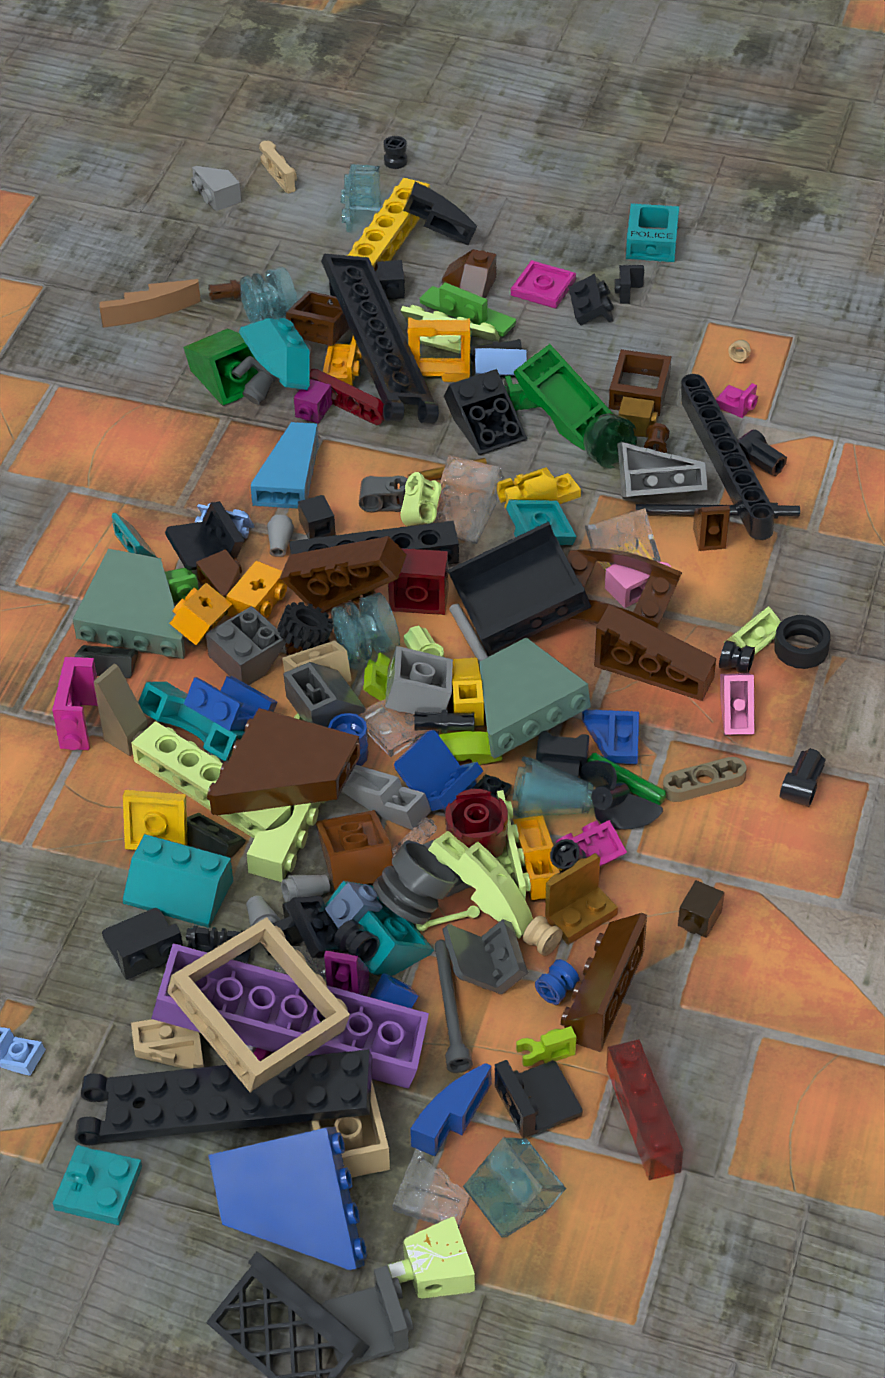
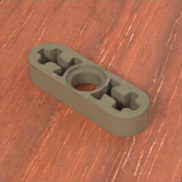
[663,757,746,802]

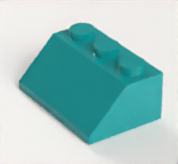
[123,834,233,928]
[325,881,434,976]

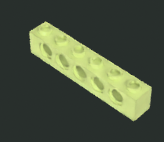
[131,721,292,838]

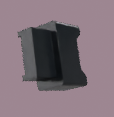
[535,731,589,786]

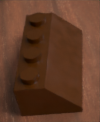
[560,913,647,1052]

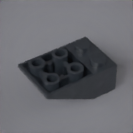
[443,369,527,455]

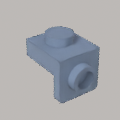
[325,882,383,929]

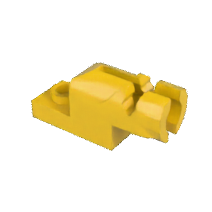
[497,467,581,509]

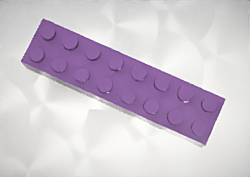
[151,943,429,1089]

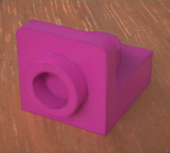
[716,383,758,418]

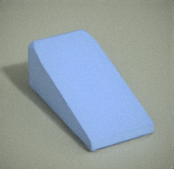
[475,348,527,376]

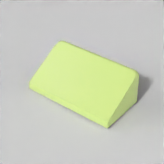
[724,606,781,655]

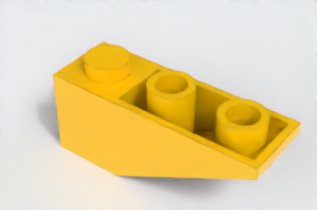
[452,658,484,726]

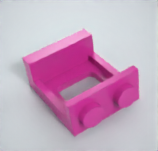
[52,657,98,750]

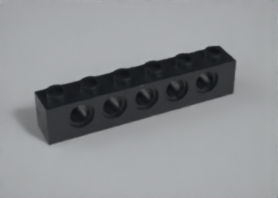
[289,521,459,565]

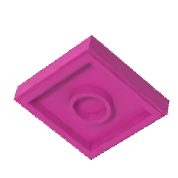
[511,260,576,309]

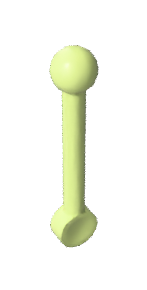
[416,905,480,932]

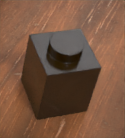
[678,880,725,938]

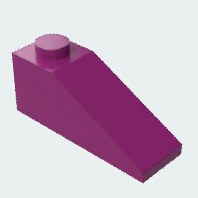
[324,950,370,996]

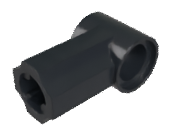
[737,429,787,476]
[779,748,826,807]

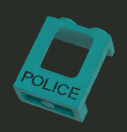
[626,203,679,262]

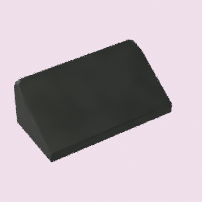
[75,645,138,678]
[187,813,246,858]

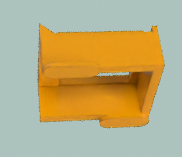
[408,317,470,382]

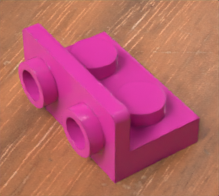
[555,820,627,867]

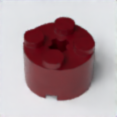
[445,789,508,858]

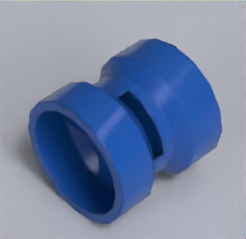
[535,959,580,1005]

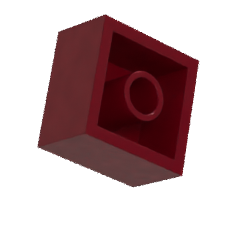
[388,548,449,615]

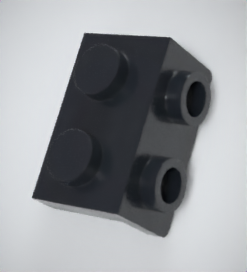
[569,274,614,326]

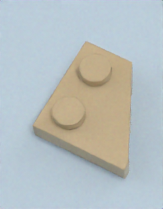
[131,1019,204,1069]

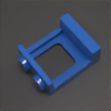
[184,676,278,731]

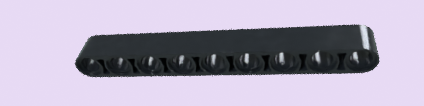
[681,374,774,540]

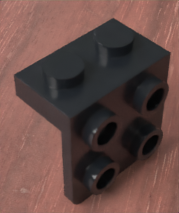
[165,501,244,571]
[102,908,183,980]

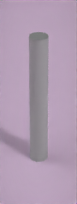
[449,604,488,662]

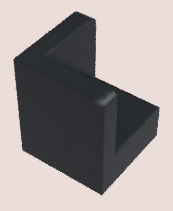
[298,495,336,539]

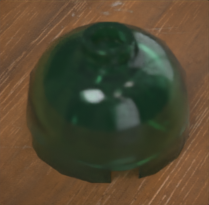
[583,413,637,469]

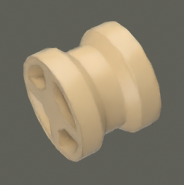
[523,916,563,956]

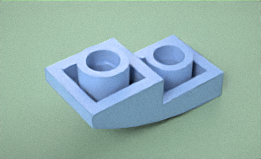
[0,1027,46,1076]

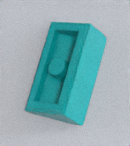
[112,513,157,557]

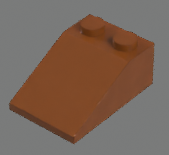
[316,810,393,890]

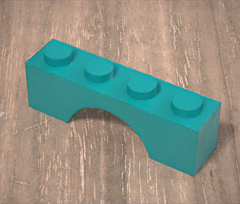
[138,681,245,761]

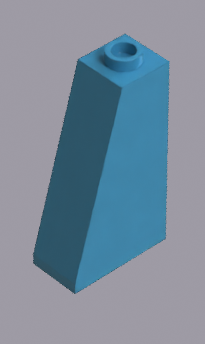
[251,422,319,509]

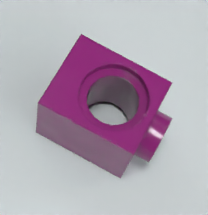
[294,379,332,424]

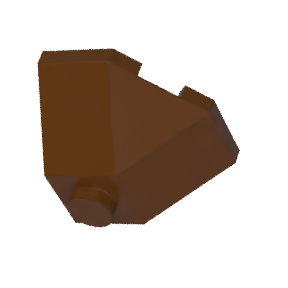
[442,249,496,298]

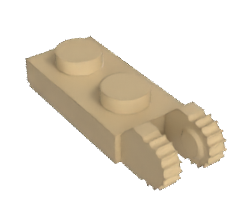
[259,140,297,194]

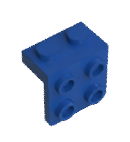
[394,730,483,811]

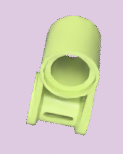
[400,472,442,526]

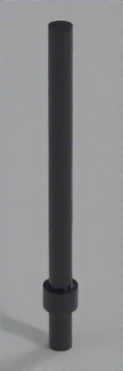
[635,502,800,519]

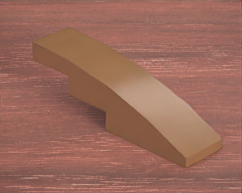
[99,279,201,328]

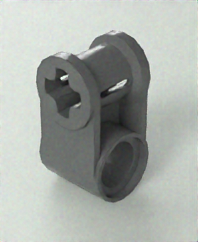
[359,475,407,512]

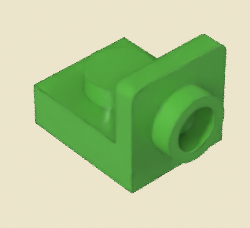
[165,568,199,603]

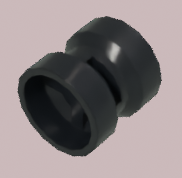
[383,136,407,169]
[719,640,755,673]
[550,839,588,873]
[334,920,379,963]

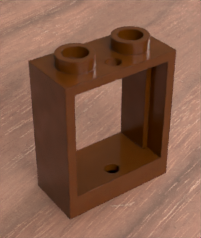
[286,291,350,346]
[608,349,672,416]

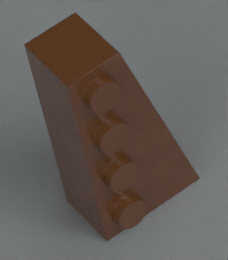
[280,536,407,613]
[594,604,716,701]

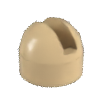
[728,340,751,362]

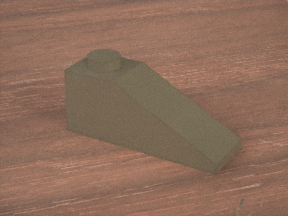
[94,664,148,756]

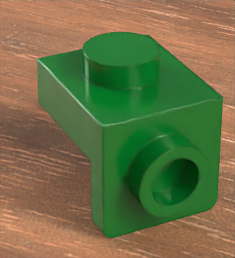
[504,375,539,411]

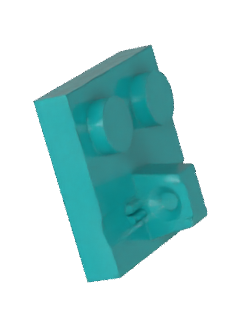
[506,500,577,545]
[53,1145,142,1225]

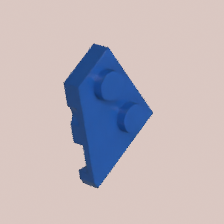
[582,709,639,764]

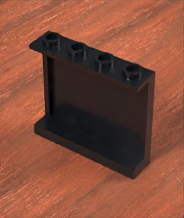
[448,522,592,656]

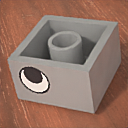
[385,646,453,714]

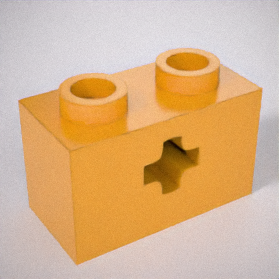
[226,561,287,618]
[169,583,232,645]

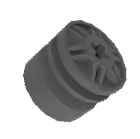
[373,841,458,925]

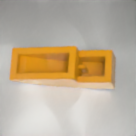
[513,815,560,900]

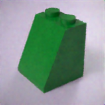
[183,328,258,406]

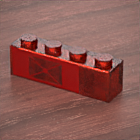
[606,1039,683,1180]

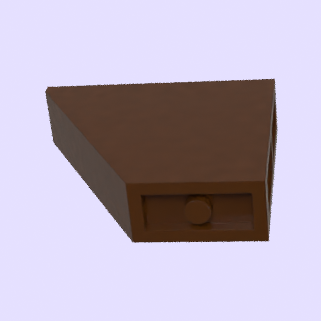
[207,708,360,816]

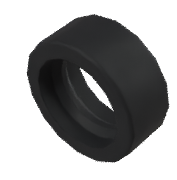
[774,615,830,669]

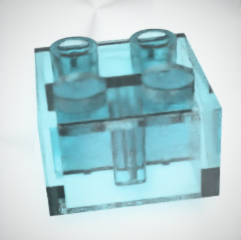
[463,1137,566,1238]

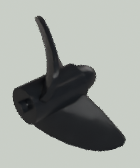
[579,760,663,829]

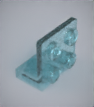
[341,164,381,232]

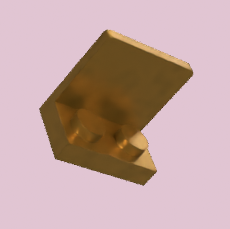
[545,853,618,945]

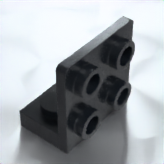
[495,1060,583,1139]

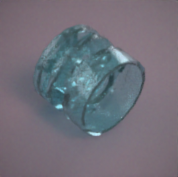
[240,266,297,324]
[331,592,400,665]

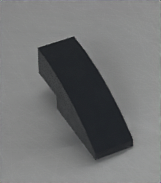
[403,182,477,245]

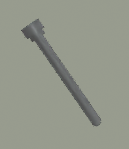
[435,940,473,1073]

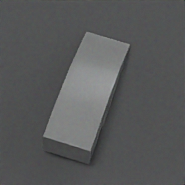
[342,765,431,830]

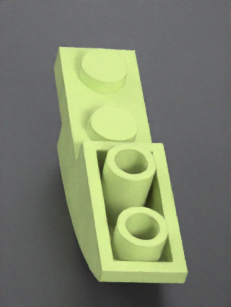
[428,831,533,939]

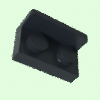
[286,896,344,965]

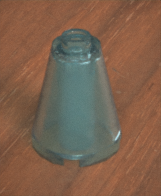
[512,756,595,817]

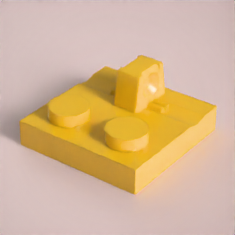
[123,790,188,850]

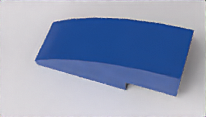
[410,1063,492,1157]

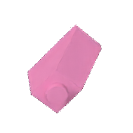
[605,561,671,608]
[720,673,754,735]

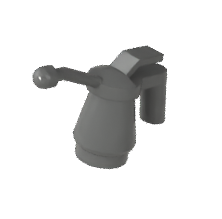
[232,356,299,405]

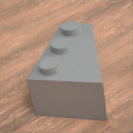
[618,442,707,497]

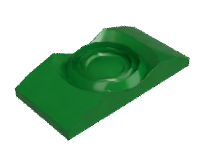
[513,344,618,450]

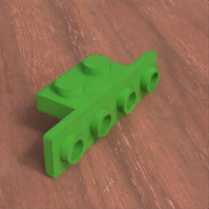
[420,283,516,337]

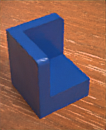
[370,972,419,1009]

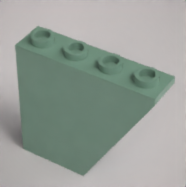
[73,549,185,659]
[479,637,591,759]

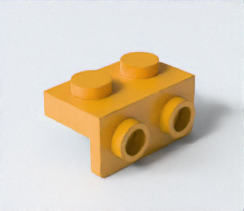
[323,336,363,386]

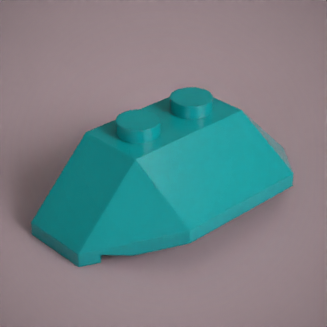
[239,318,310,390]

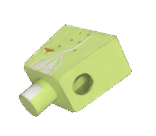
[387,1217,475,1299]

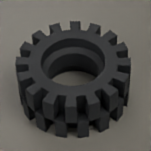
[277,602,334,651]

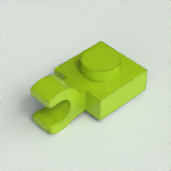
[363,652,390,704]
[516,1026,576,1067]

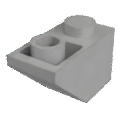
[191,166,241,211]

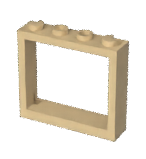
[167,917,350,1092]

